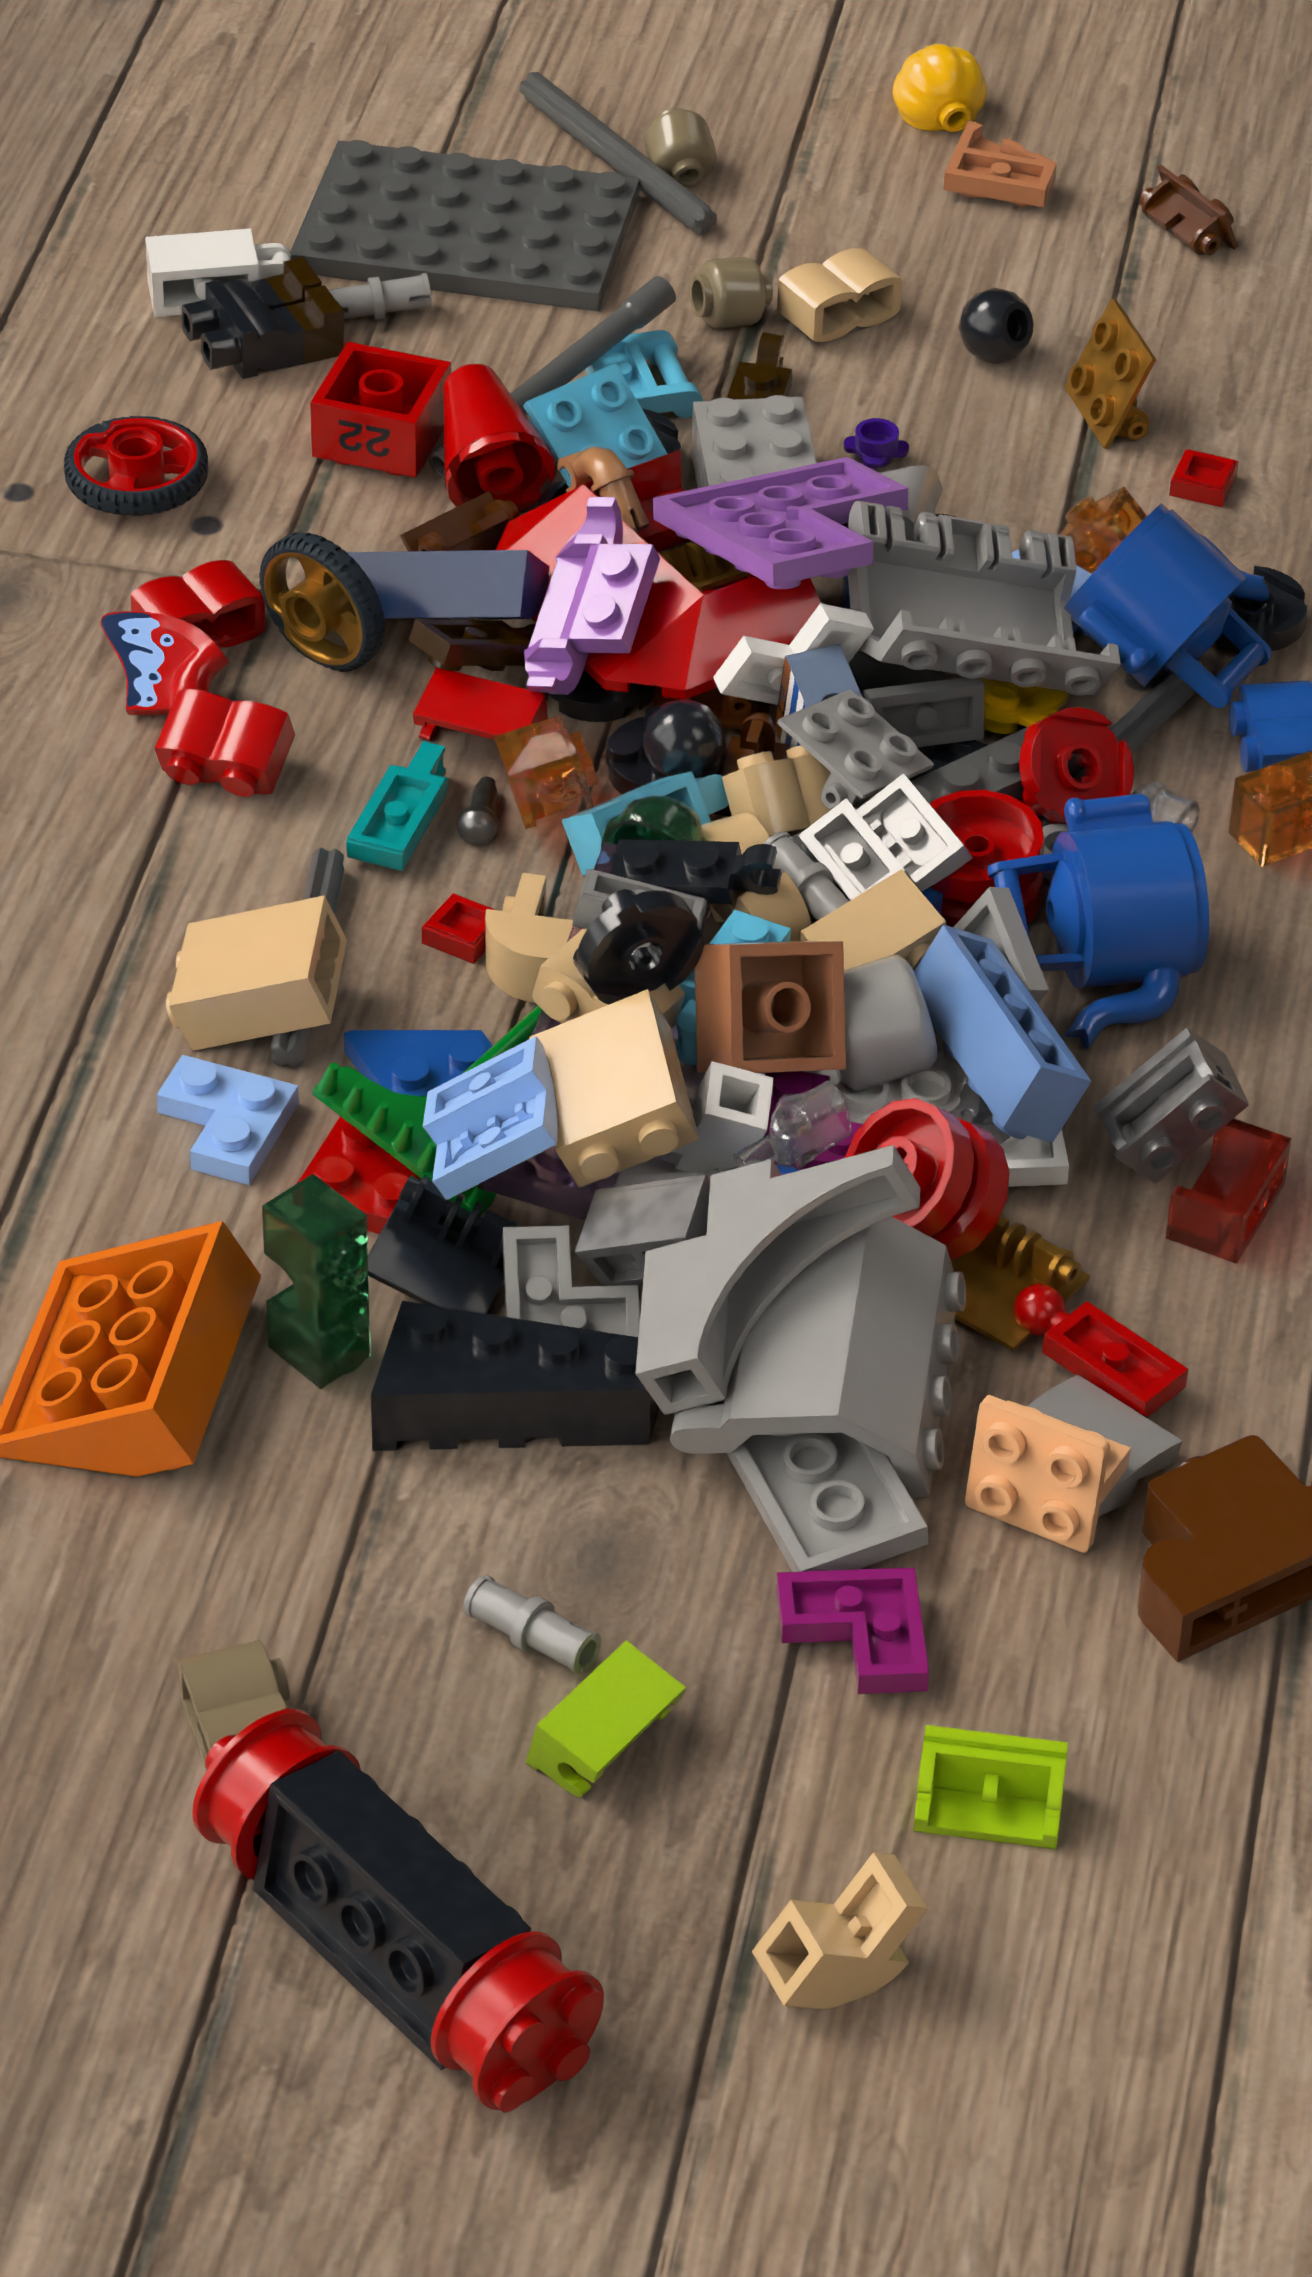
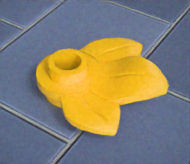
[979,678,1069,734]

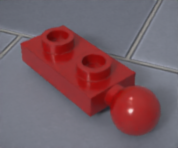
[1013,1283,1189,1418]

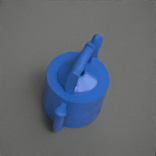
[1064,503,1272,708]
[987,794,1209,1049]

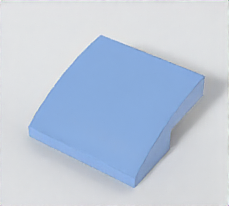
[423,1036,558,1200]

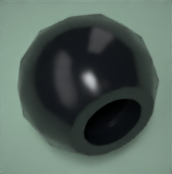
[958,288,1034,364]
[642,699,725,778]

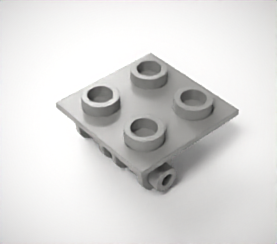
[777,689,934,810]

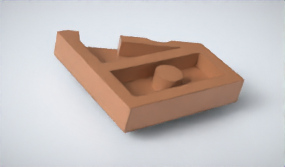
[944,121,1057,208]

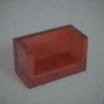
[1165,1118,1292,1264]

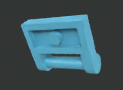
[585,330,703,418]

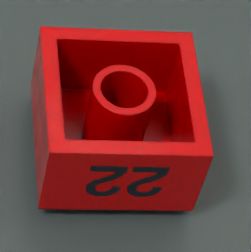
[310,341,451,478]

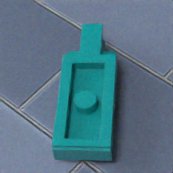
[346,741,449,871]

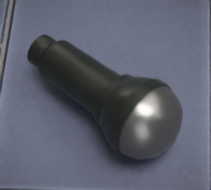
[457,776,499,845]

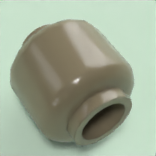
[644,108,717,187]
[690,257,773,329]

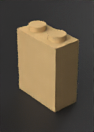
[166,895,347,1051]
[529,989,699,1188]

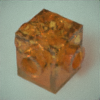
[1060,487,1147,574]

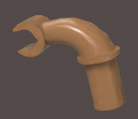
[557,447,650,533]

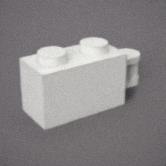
[145,228,291,317]

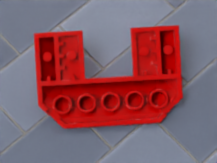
[496,449,821,699]

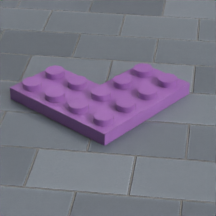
[653,457,908,589]

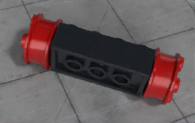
[192,1708,604,2113]

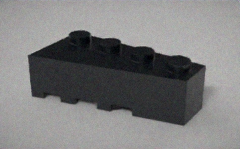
[371,1301,659,1451]

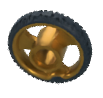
[259,532,385,672]

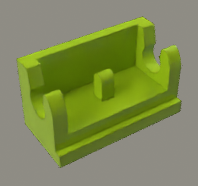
[525,1640,686,1797]
[913,1725,1069,1849]

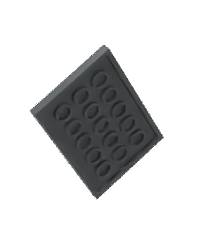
[290,140,640,311]

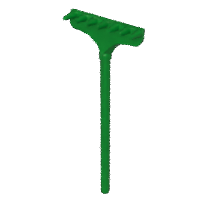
[312,1006,557,1216]

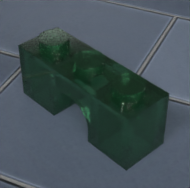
[262,1174,370,1389]

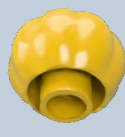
[892,44,988,132]

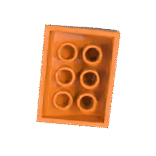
[0,1221,261,1477]

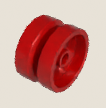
[930,790,1044,927]
[844,1098,1010,1259]

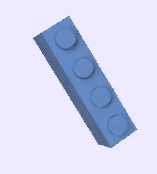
[914,925,1091,1142]

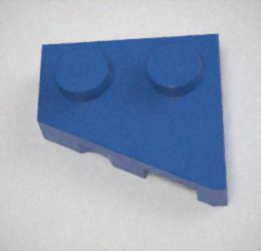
[344,1030,493,1096]

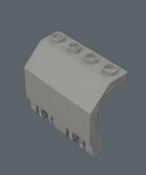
[848,500,1121,696]
[670,1217,966,1498]

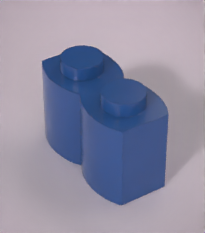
[1229,680,1312,788]

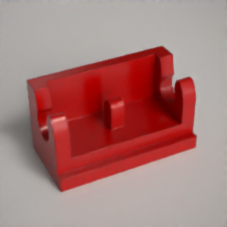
[413,667,550,766]

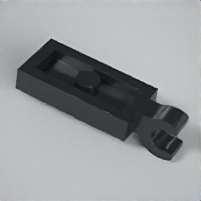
[610,839,782,904]

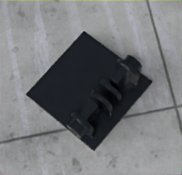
[360,1175,518,1314]

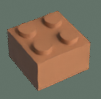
[695,941,846,1073]

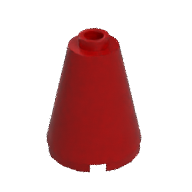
[443,364,555,511]

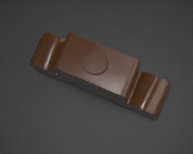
[1137,1435,1312,1662]

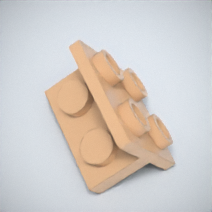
[965,1395,1131,1553]

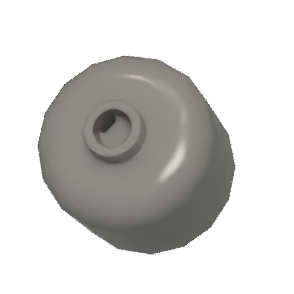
[836,955,938,1091]

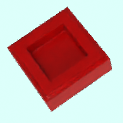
[1169,449,1239,507]
[421,893,495,964]

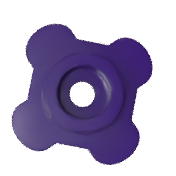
[843,418,909,469]

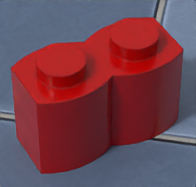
[131,560,265,648]
[154,689,295,797]

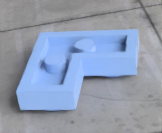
[157,1055,299,1186]

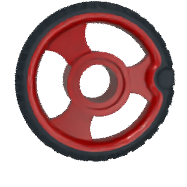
[64,416,208,516]

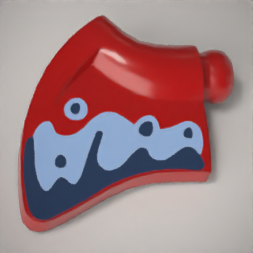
[100,611,229,715]

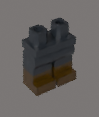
[182,257,344,379]

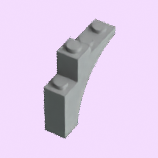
[636,1145,920,1415]

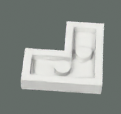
[713,603,874,705]

